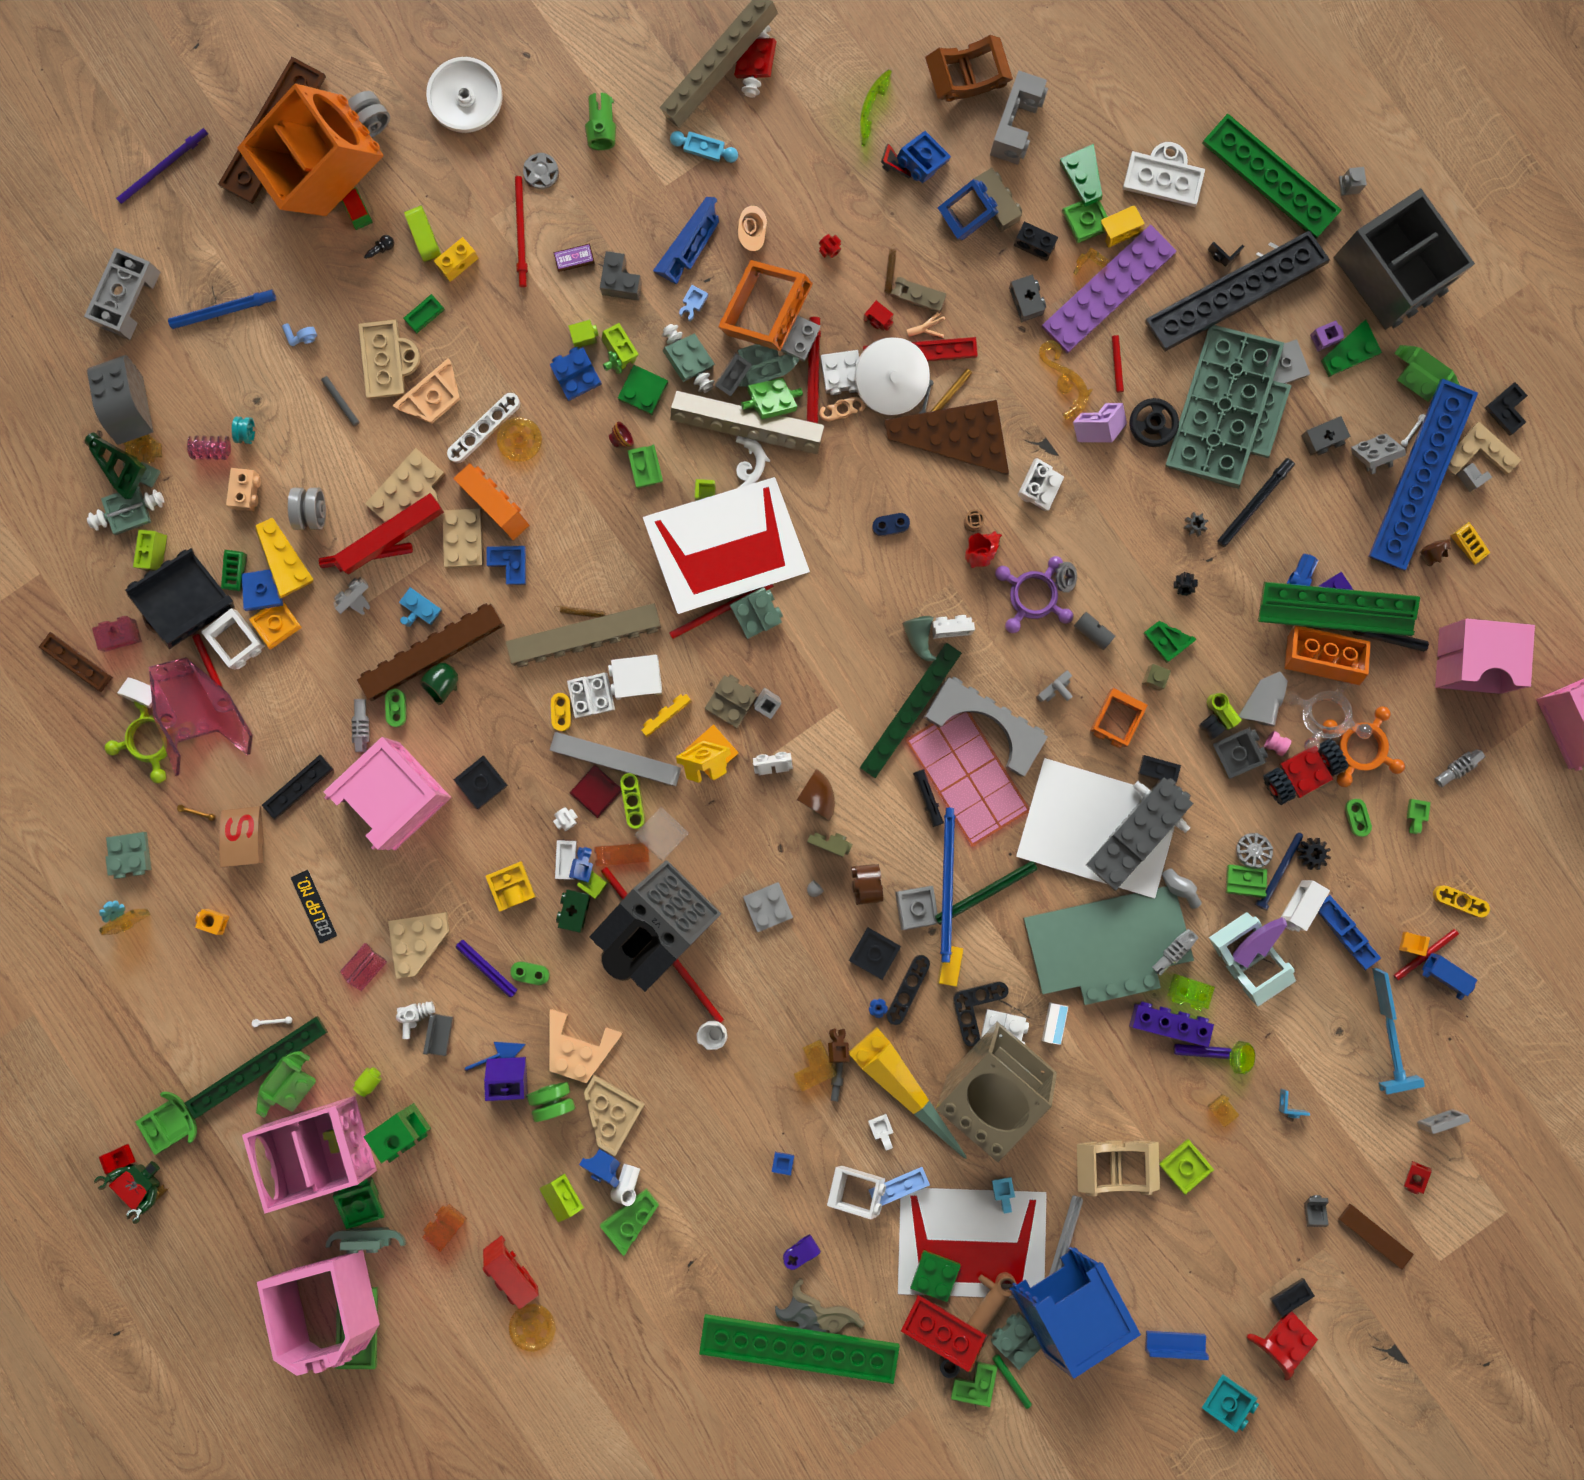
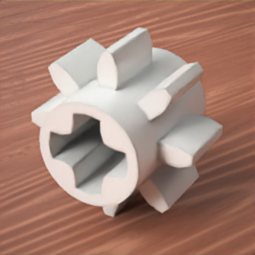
[553,807,577,831]

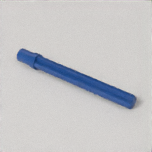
[168,289,276,329]

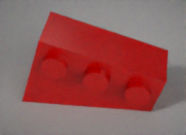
[483,1235,539,1310]

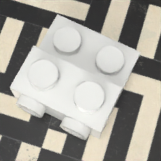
[821,350,859,395]
[932,615,975,639]
[980,1009,1029,1044]

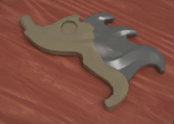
[775,1278,865,1334]

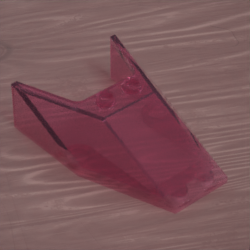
[149,657,253,776]

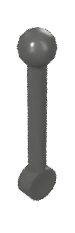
[919,379,934,414]

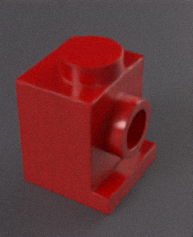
[863,300,894,331]
[1404,1161,1432,1194]

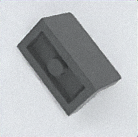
[715,352,752,396]
[423,1014,454,1056]

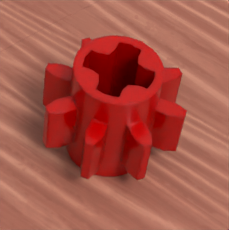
[819,234,841,258]

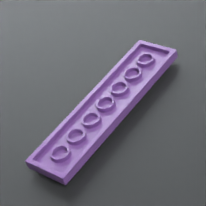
[1042,225,1177,354]

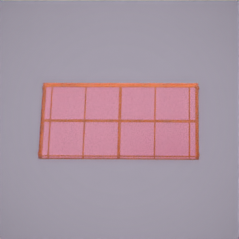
[906,712,1030,847]

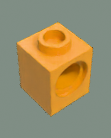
[195,909,230,935]

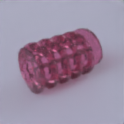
[187,435,231,460]

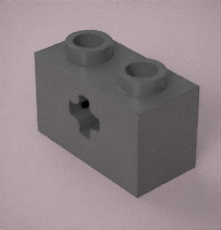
[1009,274,1046,322]
[1301,416,1351,456]

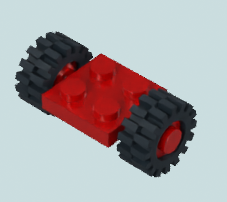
[1263,739,1348,805]

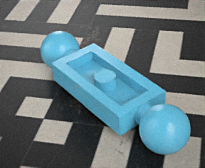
[670,131,738,163]

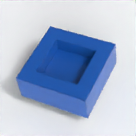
[772,1151,794,1176]

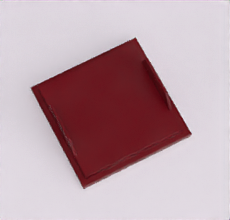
[570,765,622,818]

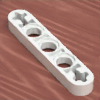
[447,393,520,464]

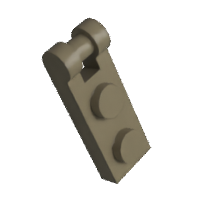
[891,277,946,313]

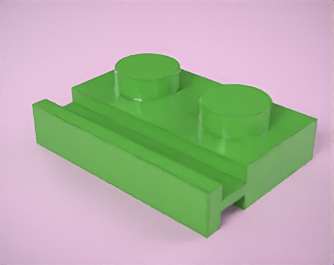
[628,444,663,488]
[1226,865,1267,898]

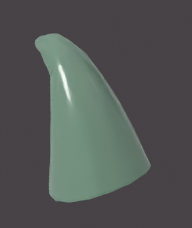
[902,616,936,661]

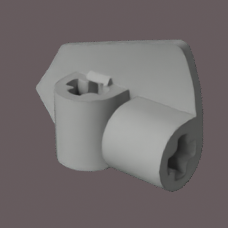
[1238,672,1288,726]

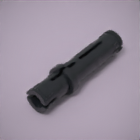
[913,769,944,827]

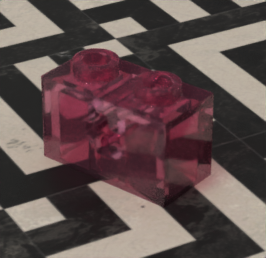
[92,616,142,652]

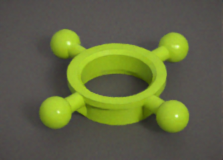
[104,701,195,784]

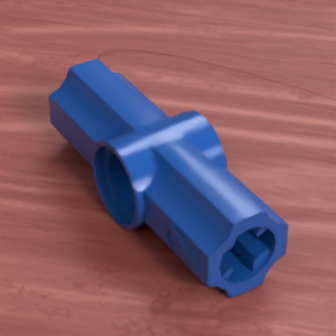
[1287,554,1319,586]

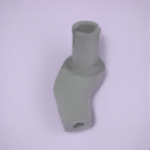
[1162,868,1202,909]

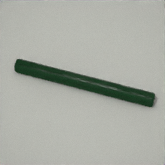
[935,861,1037,925]

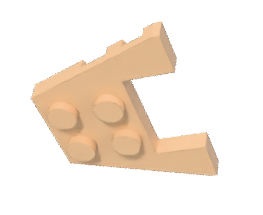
[549,1009,623,1083]

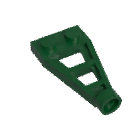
[84,432,147,499]

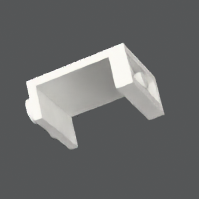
[608,655,663,700]

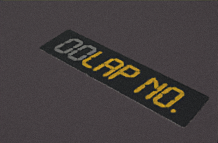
[291,870,337,943]

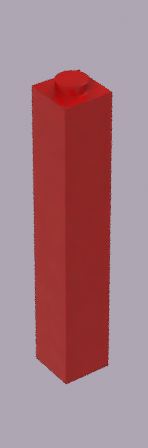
[334,493,444,575]

